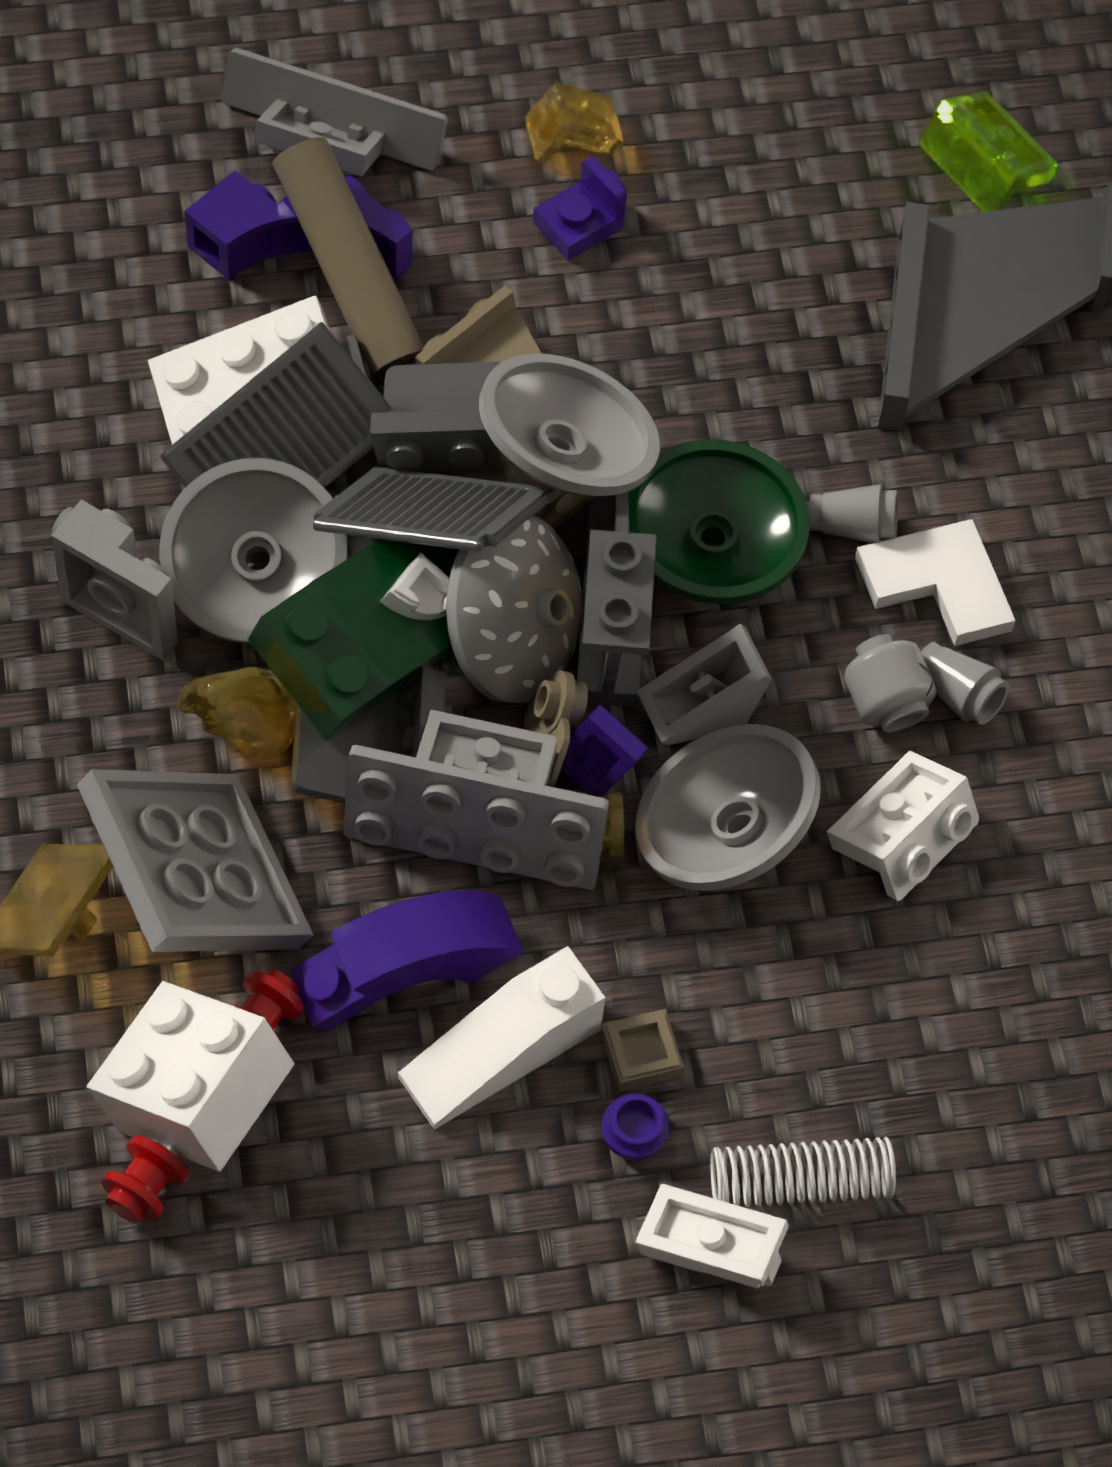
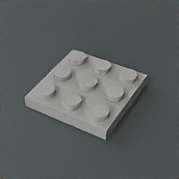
[77,769,314,952]

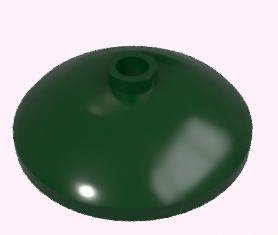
[628,439,810,604]

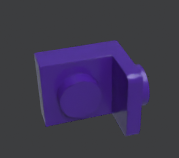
[533,156,627,261]
[561,704,648,797]

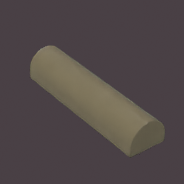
[272,137,424,380]

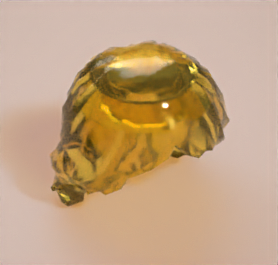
[176,667,298,761]

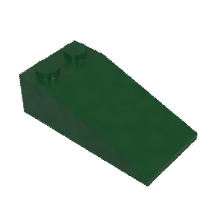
[248,539,459,741]

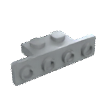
[221,48,448,177]

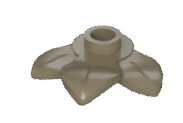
[523,670,588,787]

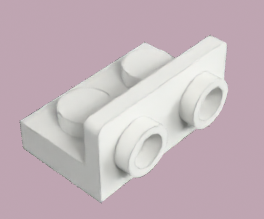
[827,751,979,901]

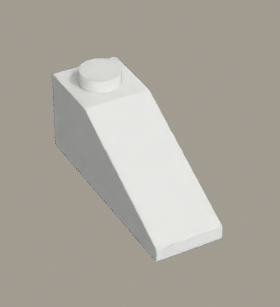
[398,946,605,1130]

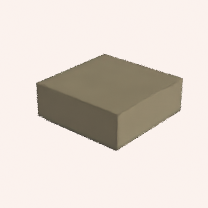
[601,1009,684,1092]

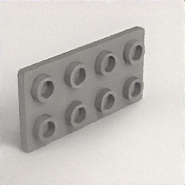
[343,710,609,890]

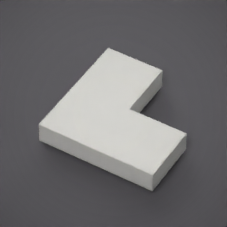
[855,519,1016,646]

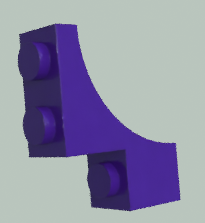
[184,170,413,280]

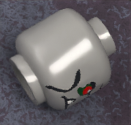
[844,634,937,733]

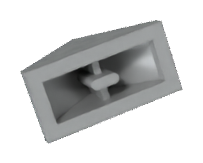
[637,624,772,746]

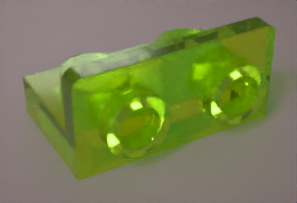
[919,91,1060,212]

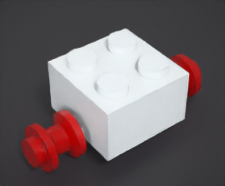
[86,969,304,1224]

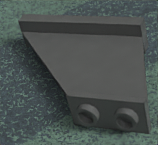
[877,182,1112,432]
[576,492,656,707]

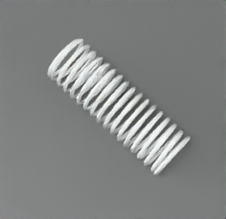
[710,1137,896,1208]

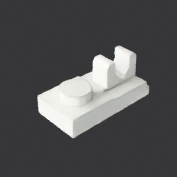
[635,1183,789,1289]

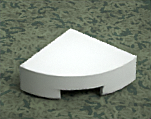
[380,553,450,620]

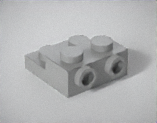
[51,499,178,661]

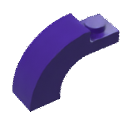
[290,890,524,1032]

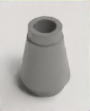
[809,484,898,543]
[921,642,1010,725]

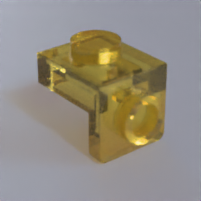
[526,82,624,162]

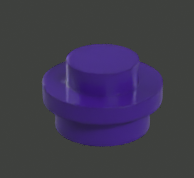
[602,1094,669,1160]

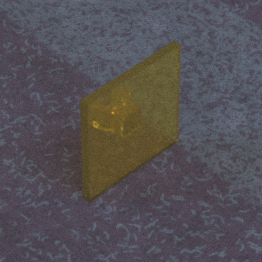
[0,844,113,957]

